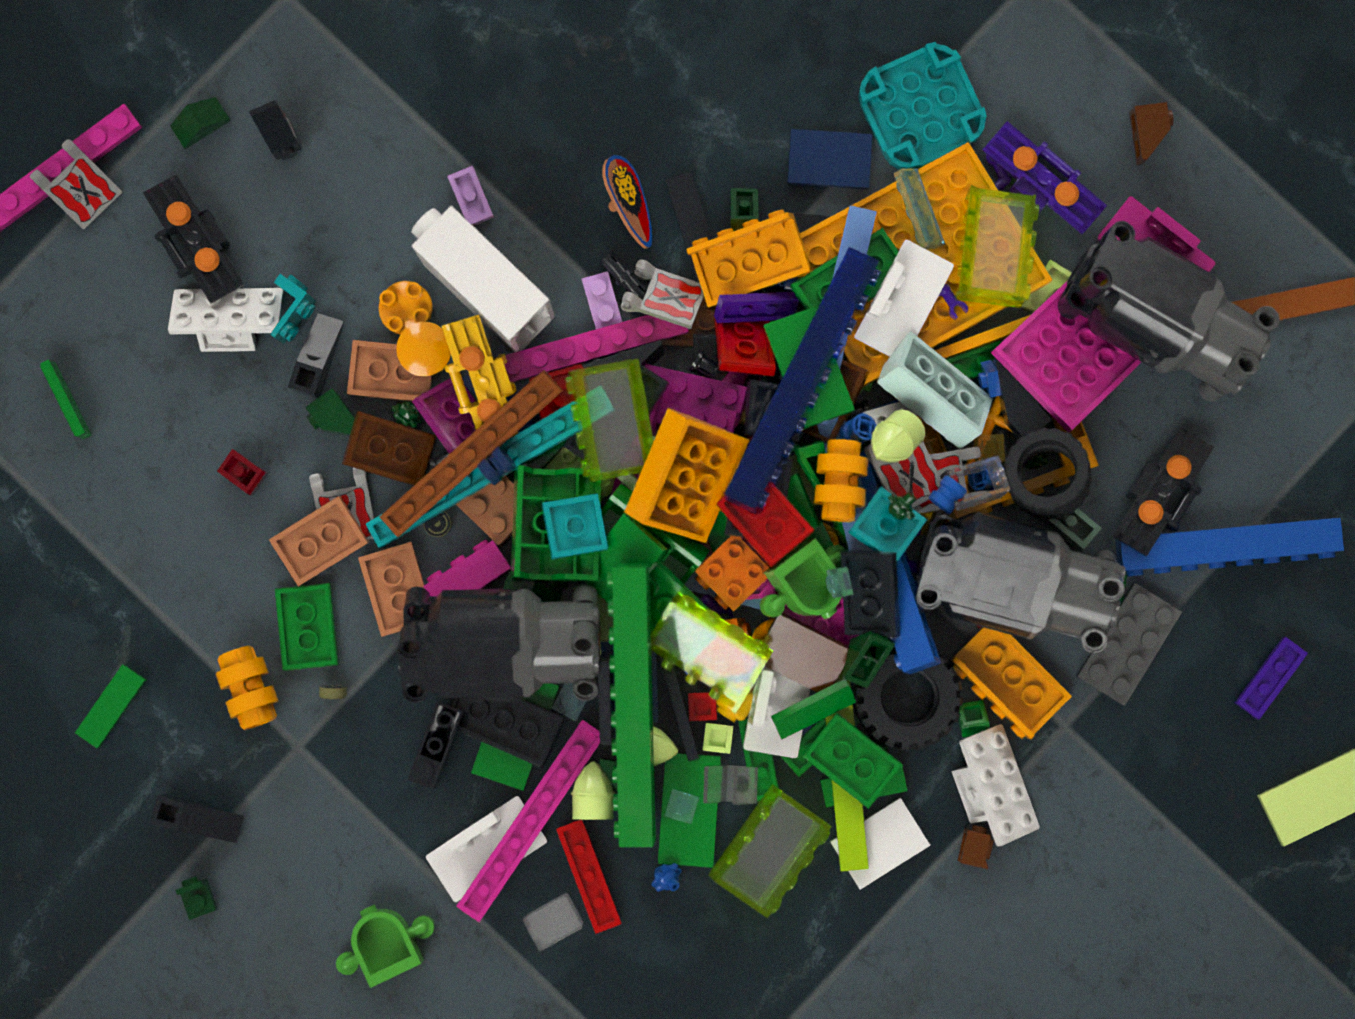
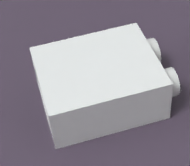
[411,206,555,352]

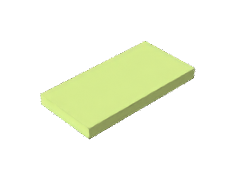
[1257,749,1355,846]

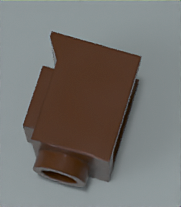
[957,825,994,869]

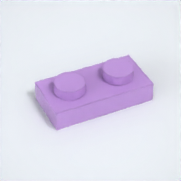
[447,166,494,226]
[582,271,622,329]

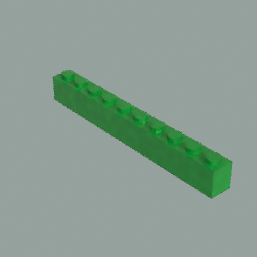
[607,563,656,847]

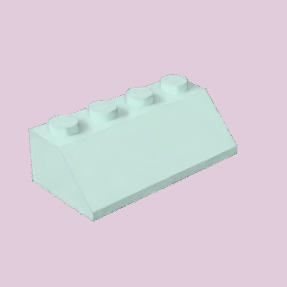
[877,331,993,449]

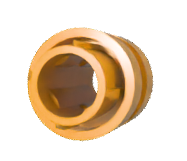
[814,439,869,522]
[215,645,279,730]

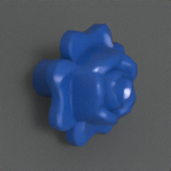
[651,863,682,892]

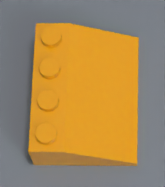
[625,408,749,543]

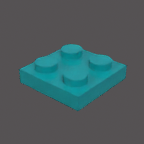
[848,487,927,561]
[541,494,608,559]

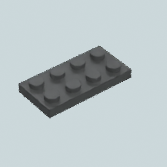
[1076,583,1182,706]

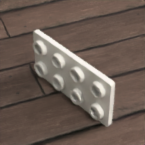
[854,240,954,357]
[168,288,284,352]
[743,663,810,758]
[951,724,1040,846]
[426,796,547,902]

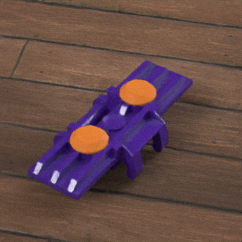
[982,121,1107,235]

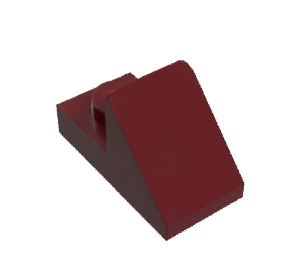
[217,449,268,496]

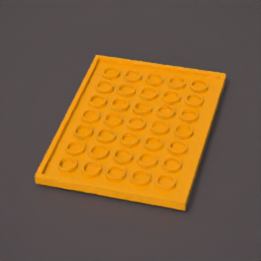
[798,142,1052,387]

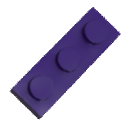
[714,292,799,323]
[1234,637,1308,720]

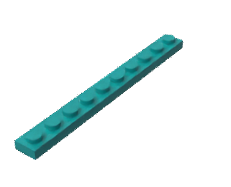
[366,385,616,548]

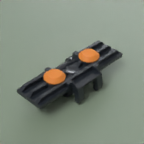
[143,174,244,304]
[1113,428,1214,557]

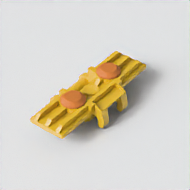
[442,314,518,439]

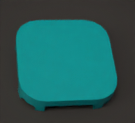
[858,42,987,171]

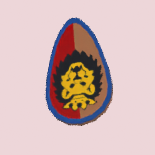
[602,155,652,249]

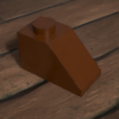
[1129,102,1174,165]

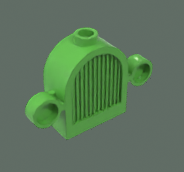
[760,538,846,620]
[336,904,435,988]

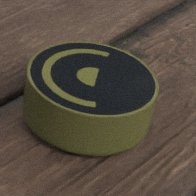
[423,512,452,538]
[319,685,347,699]

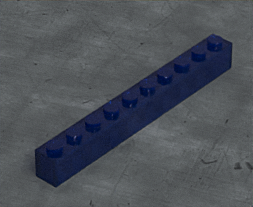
[724,247,881,514]

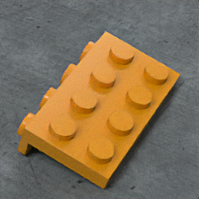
[686,209,812,308]
[950,627,1072,740]

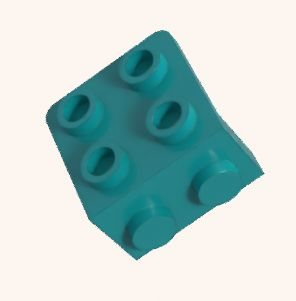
[271,274,316,344]

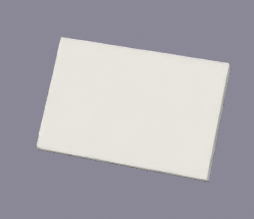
[830,798,930,889]

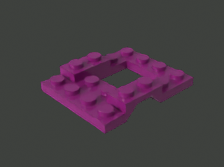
[610,364,747,522]

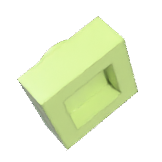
[703,723,733,754]

